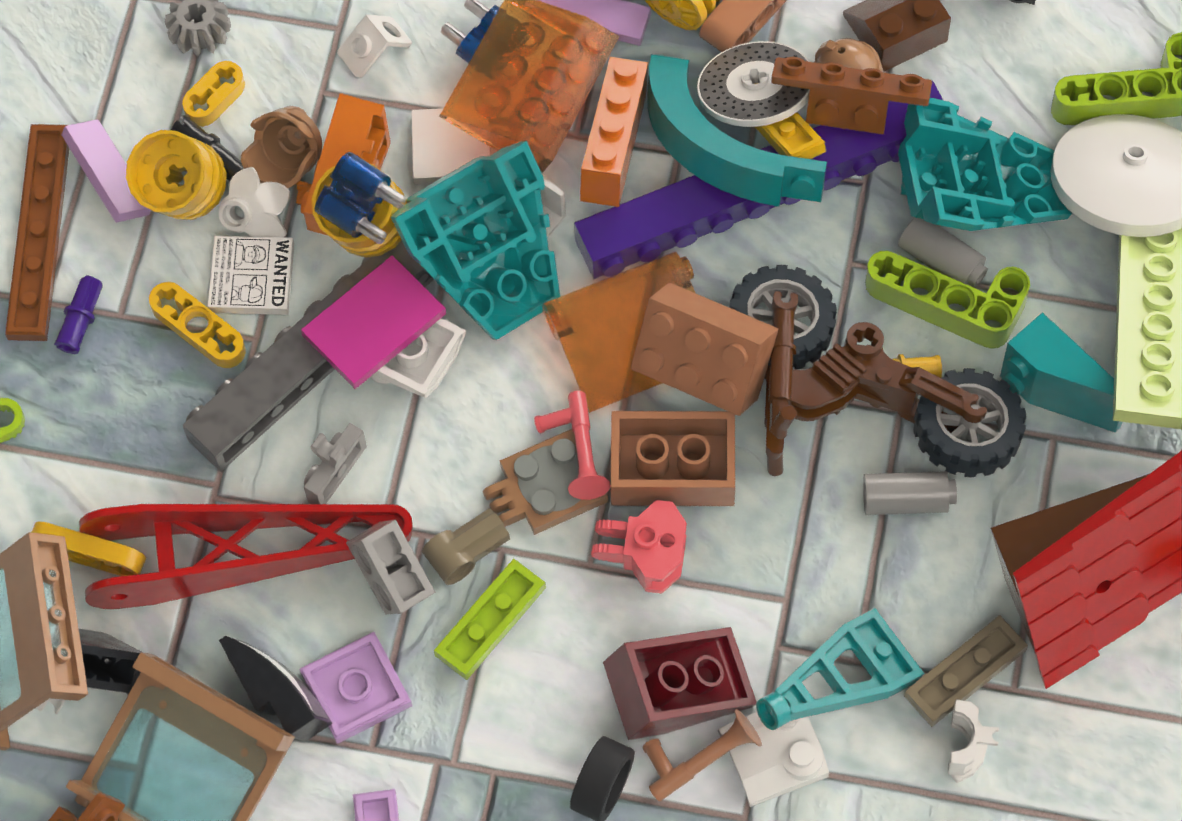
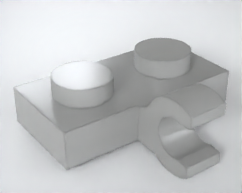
[304,423,367,504]

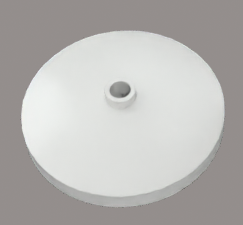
[1051,114,1182,237]

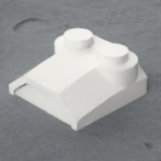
[370,318,466,398]
[718,712,829,807]

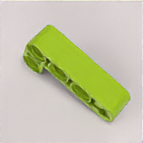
[1051,32,1182,125]
[865,251,1030,349]

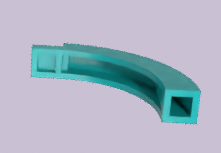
[647,54,827,207]

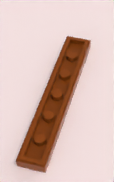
[5,124,69,341]

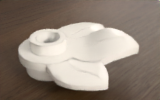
[219,167,290,237]

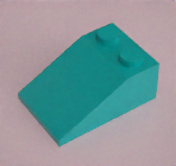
[1000,312,1123,432]

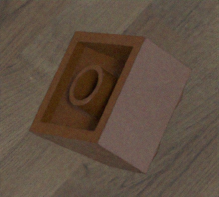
[843,0,951,72]

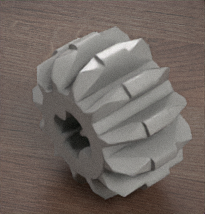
[165,0,231,57]

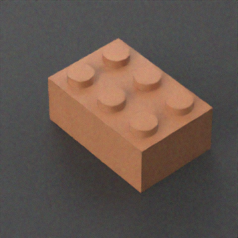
[630,282,779,416]
[611,411,735,506]

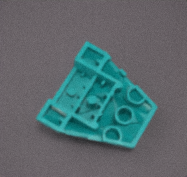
[898,98,1072,231]
[391,141,561,340]

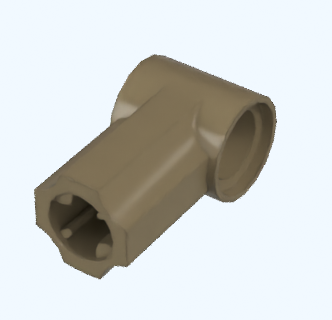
[422,508,510,585]

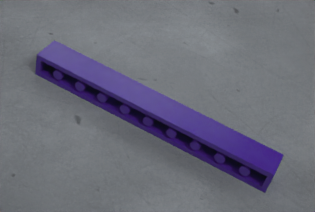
[574,81,943,279]

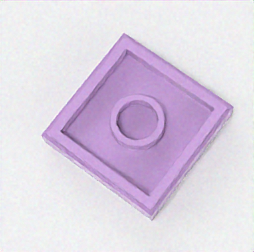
[299,632,412,744]

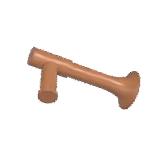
[642,709,762,801]

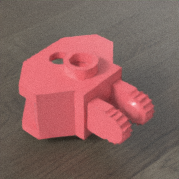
[591,500,687,594]

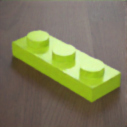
[434,558,546,680]

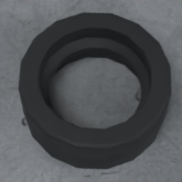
[570,736,635,821]

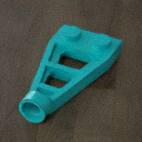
[756,608,925,730]

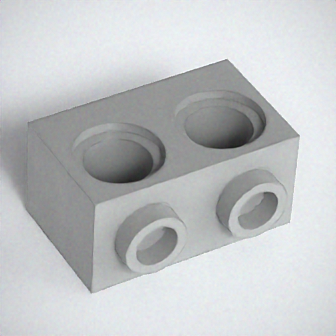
[346,520,436,615]

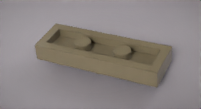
[904,615,1028,727]

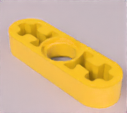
[149,282,246,368]
[31,521,146,576]

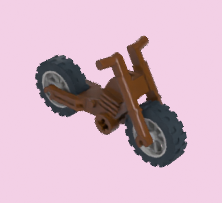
[729,265,1026,477]

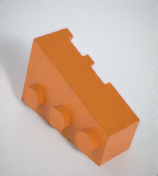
[300,93,391,236]

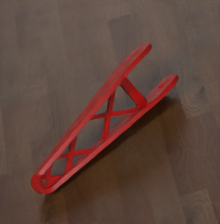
[79,504,413,609]

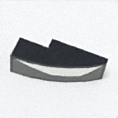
[219,636,333,742]

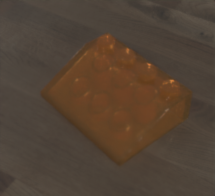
[439,0,620,173]

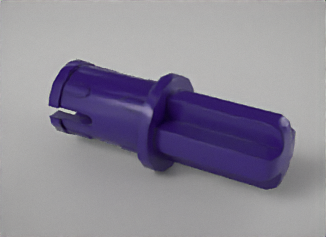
[54,275,103,354]

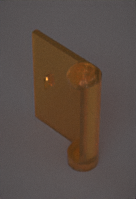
[542,252,695,413]

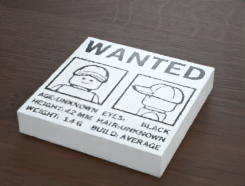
[208,236,294,315]

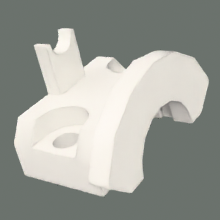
[948,700,999,783]

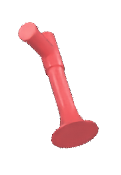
[534,391,611,500]

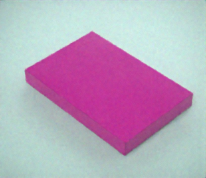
[301,255,446,389]

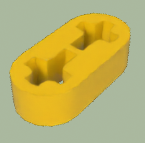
[182,61,245,127]

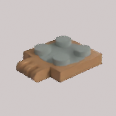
[483,429,608,535]

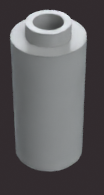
[898,217,988,288]
[863,471,957,515]

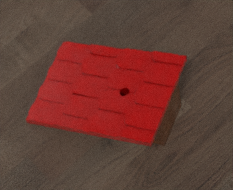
[991,450,1182,689]

